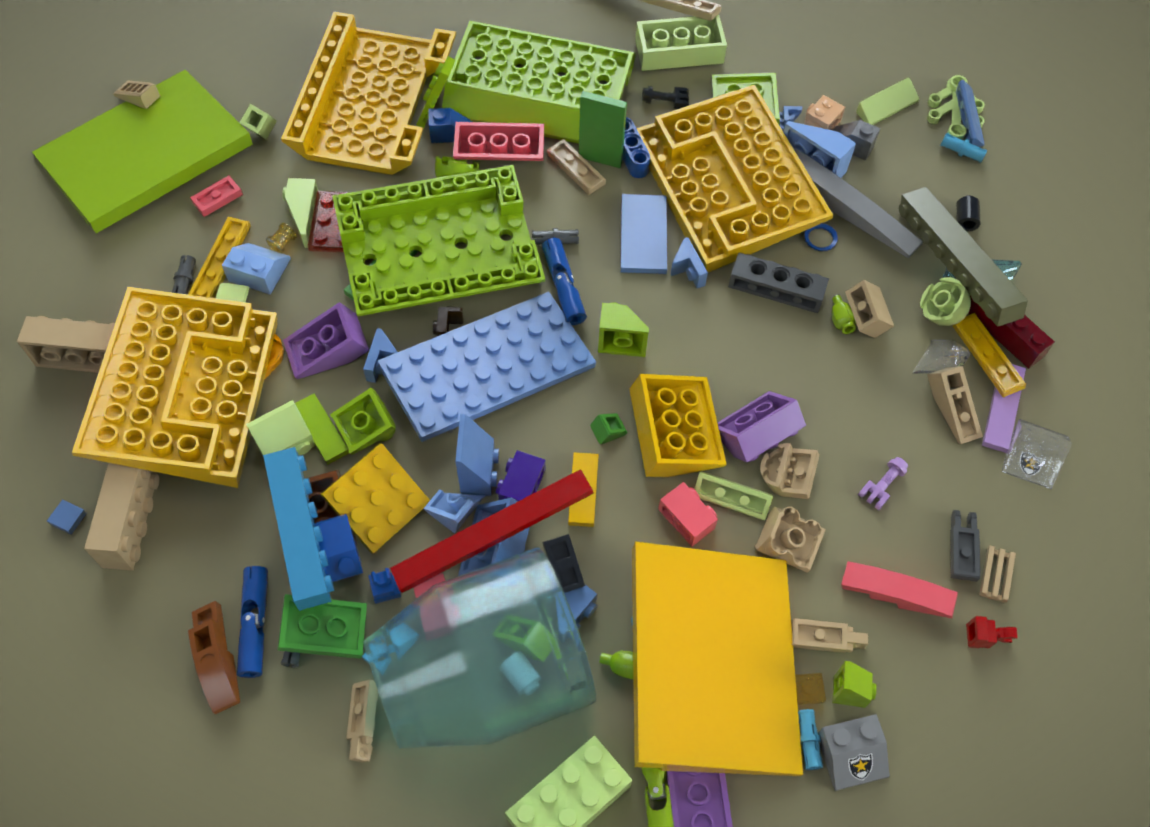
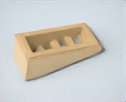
[113,80,160,109]

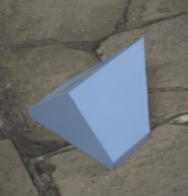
[423,489,486,534]

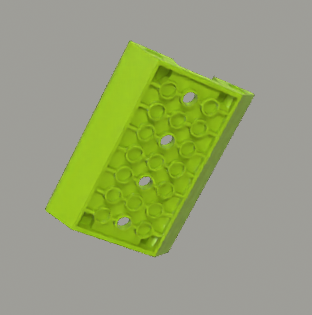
[442,21,637,144]
[332,165,545,317]

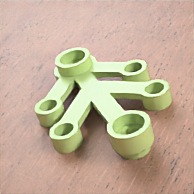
[927,75,985,140]

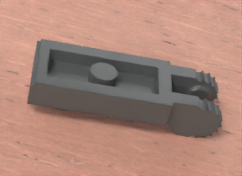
[950,510,980,582]

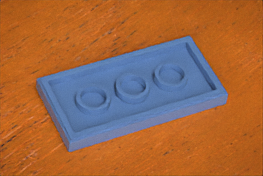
[621,194,667,274]

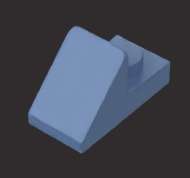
[671,237,708,289]
[363,328,397,383]

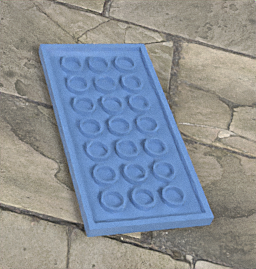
[378,292,596,442]

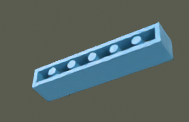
[263,447,334,611]

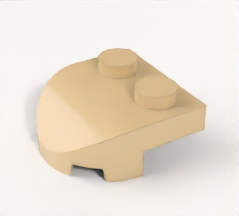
[760,443,820,499]

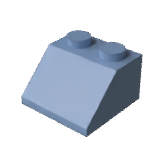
[222,243,291,295]

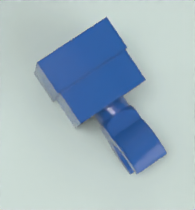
[368,568,401,604]

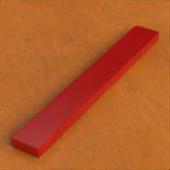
[390,469,594,593]

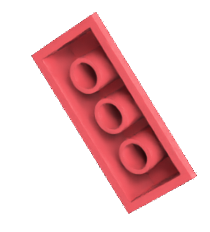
[453,122,544,161]

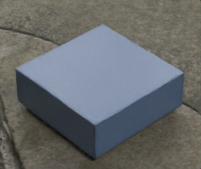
[47,499,87,535]

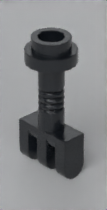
[642,86,689,109]

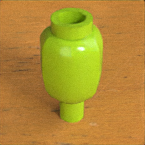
[831,295,856,334]
[599,650,633,680]

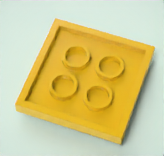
[320,443,430,554]

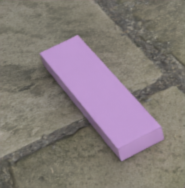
[982,364,1026,453]

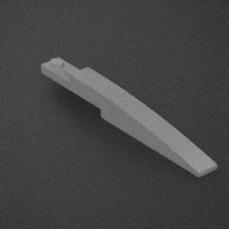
[791,145,923,258]

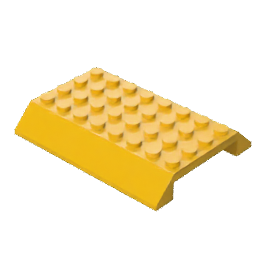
[281,12,456,175]

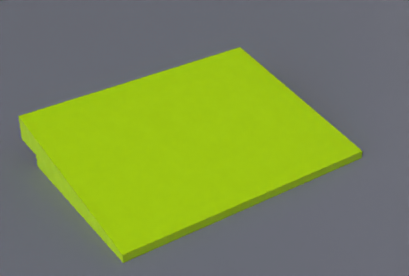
[32,70,253,233]

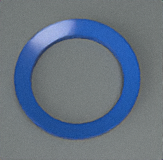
[804,223,838,251]

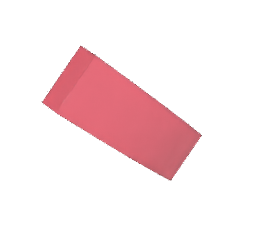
[841,561,958,618]

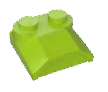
[330,388,396,455]

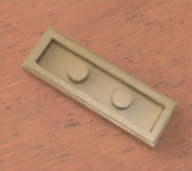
[547,139,606,195]

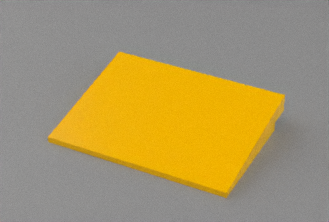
[636,84,833,273]
[72,287,278,488]
[632,541,803,776]

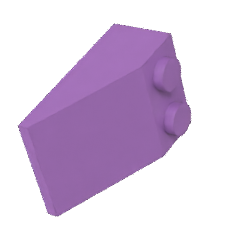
[283,302,369,379]

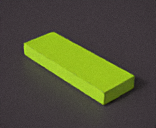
[295,393,349,465]

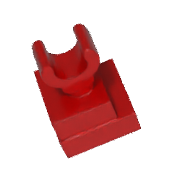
[966,616,1018,648]

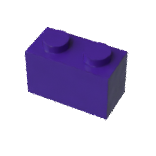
[496,450,546,501]

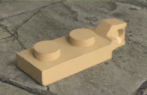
[792,618,868,653]
[346,679,379,763]

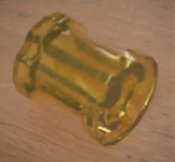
[266,223,297,253]

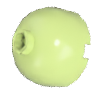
[920,277,971,326]

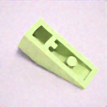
[282,178,319,248]

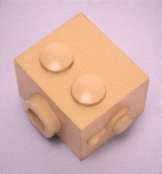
[804,95,845,130]

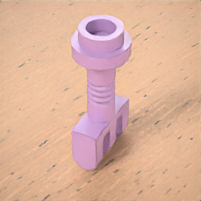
[858,457,908,510]

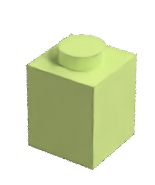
[239,104,277,140]

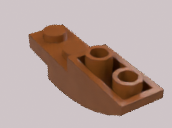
[188,601,240,714]

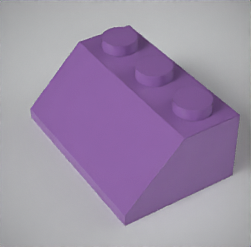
[718,391,806,462]

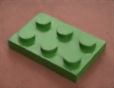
[277,594,367,659]

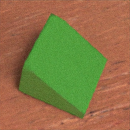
[590,413,627,444]

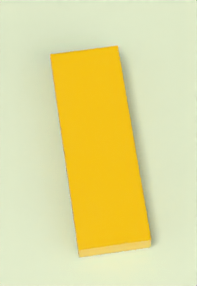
[568,452,599,527]

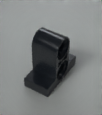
[542,534,585,594]

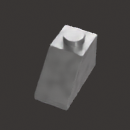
[833,120,880,160]

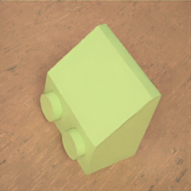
[246,400,316,458]

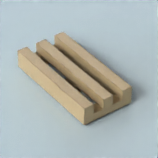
[979,545,1016,603]

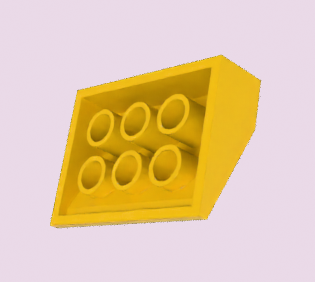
[629,374,727,477]

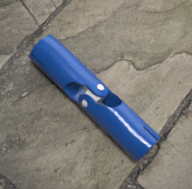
[542,238,587,325]
[236,566,268,678]

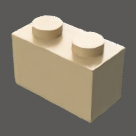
[845,280,894,338]

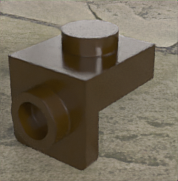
[433,306,464,336]

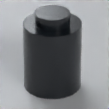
[956,195,981,232]

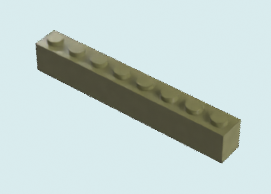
[899,187,1028,327]

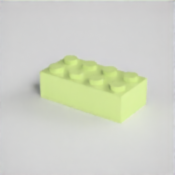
[635,14,727,71]
[505,735,633,827]

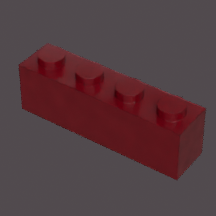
[968,295,1055,369]

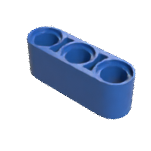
[623,117,650,178]

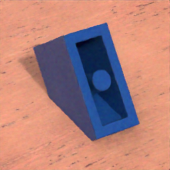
[429,108,473,143]

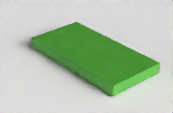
[579,91,627,168]

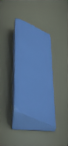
[956,80,985,147]

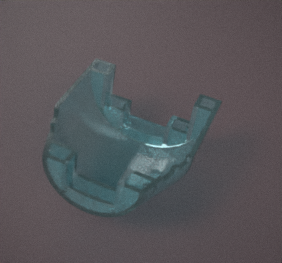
[363,547,596,749]

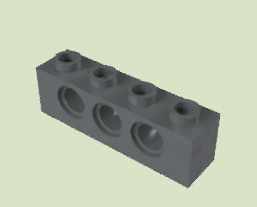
[728,253,829,314]

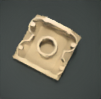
[755,506,826,573]

